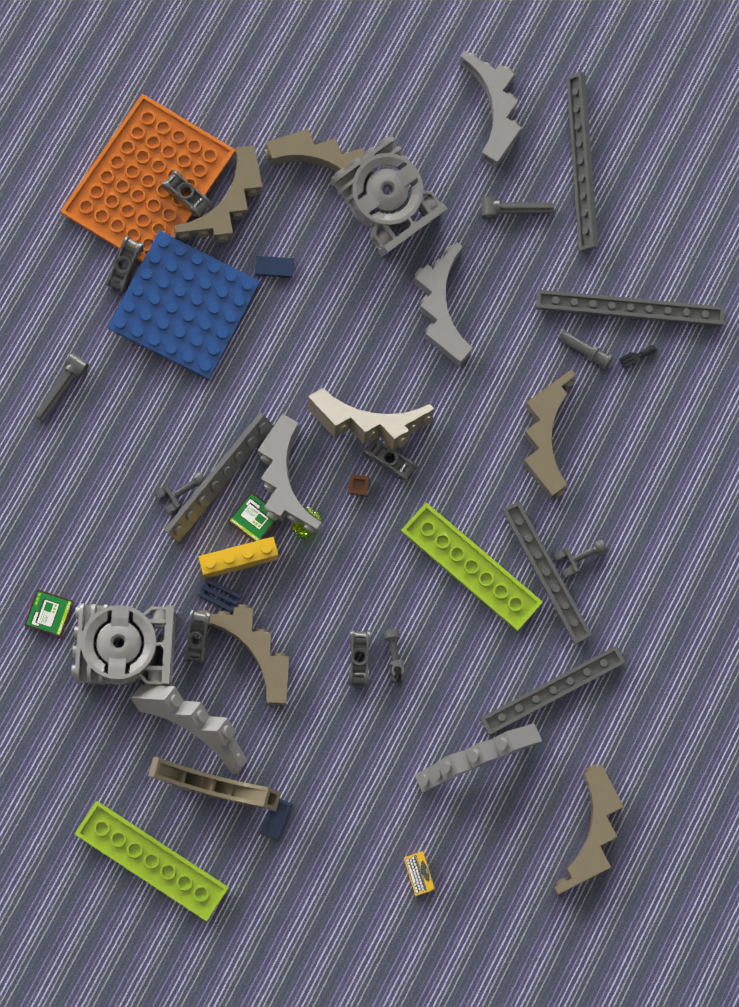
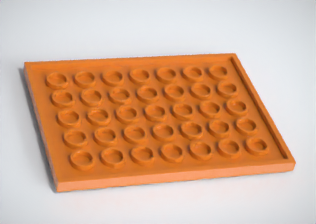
[60,94,236,263]

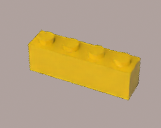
[198,537,279,579]

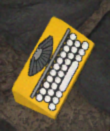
[404,851,435,896]

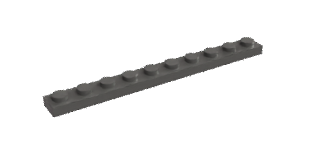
[566,72,598,253]
[536,289,725,327]

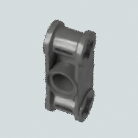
[161,170,213,218]
[106,236,145,293]
[362,438,418,483]
[184,609,211,664]
[349,629,370,686]

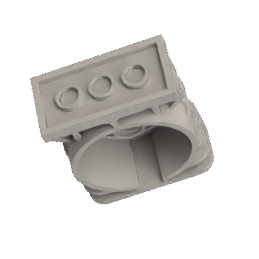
[331,136,448,257]
[71,603,176,686]

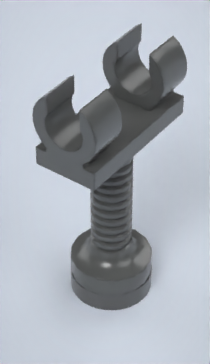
[154,471,205,516]
[554,539,608,578]
[384,629,404,684]

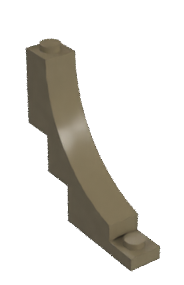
[264,129,373,191]
[523,369,576,500]
[553,764,624,896]

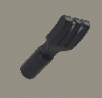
[619,345,657,369]

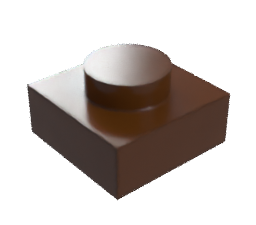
[348,474,370,497]

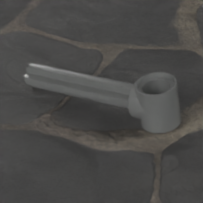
[481,196,554,220]
[35,353,89,421]

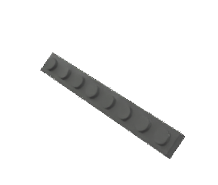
[164,413,274,543]
[502,501,592,645]
[480,646,626,736]

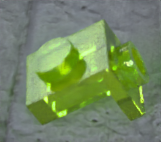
[291,507,322,541]

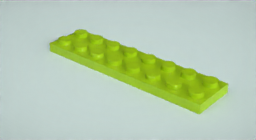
[401,502,543,632]
[75,801,229,922]

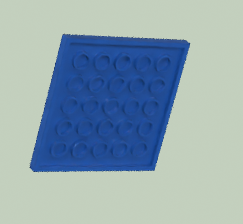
[107,230,260,380]

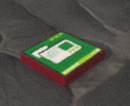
[228,491,278,542]
[24,589,74,638]

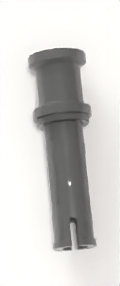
[557,329,613,370]

